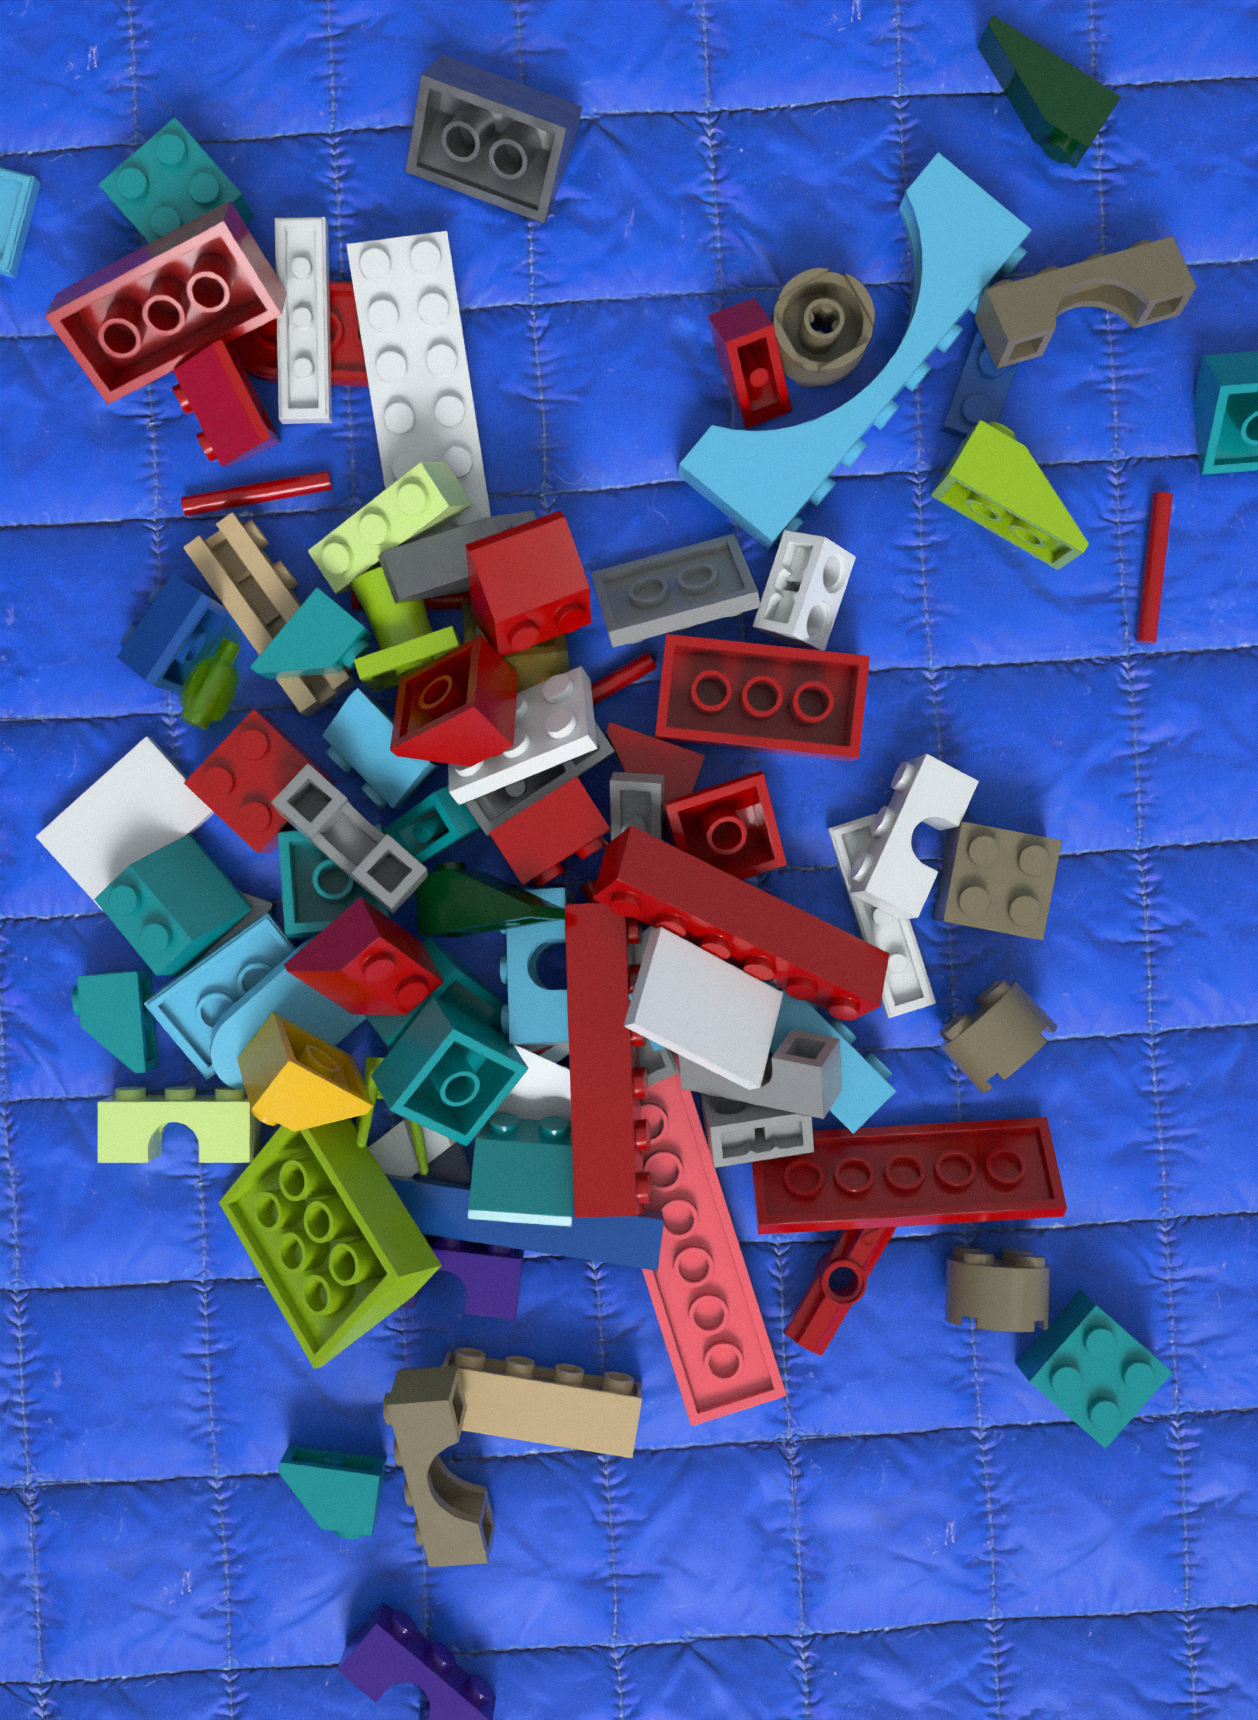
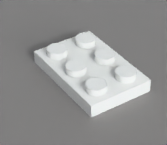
[448,666,598,805]

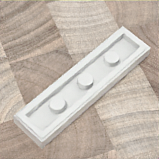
[275,217,332,424]
[827,814,936,1018]

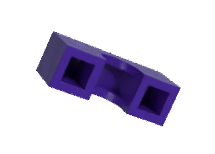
[400,1236,525,1320]
[337,1602,496,1720]

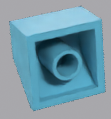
[322,688,442,810]

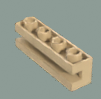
[183,512,357,717]
[442,1347,642,1458]

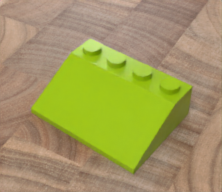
[219,1118,442,1369]

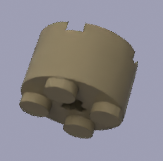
[771,268,875,388]
[938,979,1058,1093]
[945,1245,1050,1332]

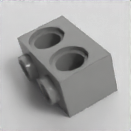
[700,1093,814,1168]

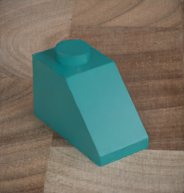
[250,587,372,679]
[382,785,482,864]
[72,968,159,1073]
[278,1445,387,1539]

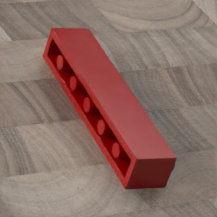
[592,825,889,1021]
[564,902,652,1218]

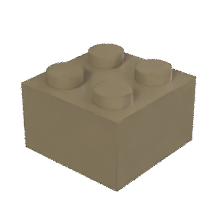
[932,821,1062,940]

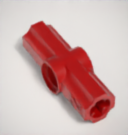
[783,1227,897,1356]

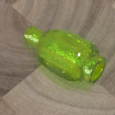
[178,639,241,730]

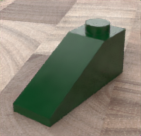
[977,15,1121,168]
[416,862,566,938]

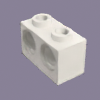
[752,530,856,651]

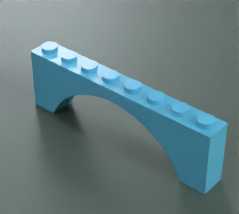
[678,152,1031,551]

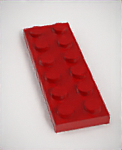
[750,1117,1067,1235]

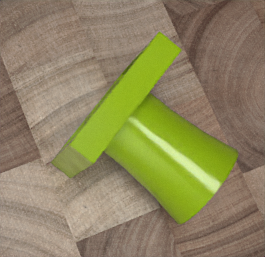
[350,567,464,693]

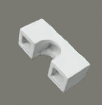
[849,754,979,920]

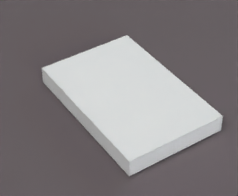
[35,736,214,911]
[624,927,783,1090]

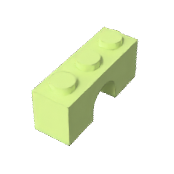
[308,461,473,594]
[98,1086,261,1163]

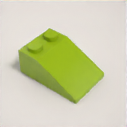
[930,420,1089,570]

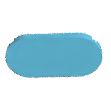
[210,935,366,1094]

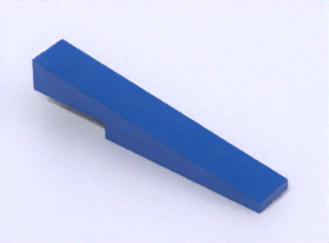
[385,1174,664,1271]

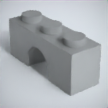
[271,763,428,914]
[678,1029,842,1119]

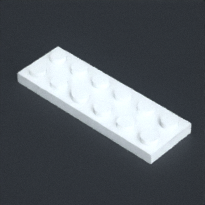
[346,231,491,542]

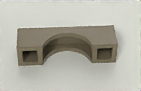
[974,236,1197,369]
[383,1366,496,1567]

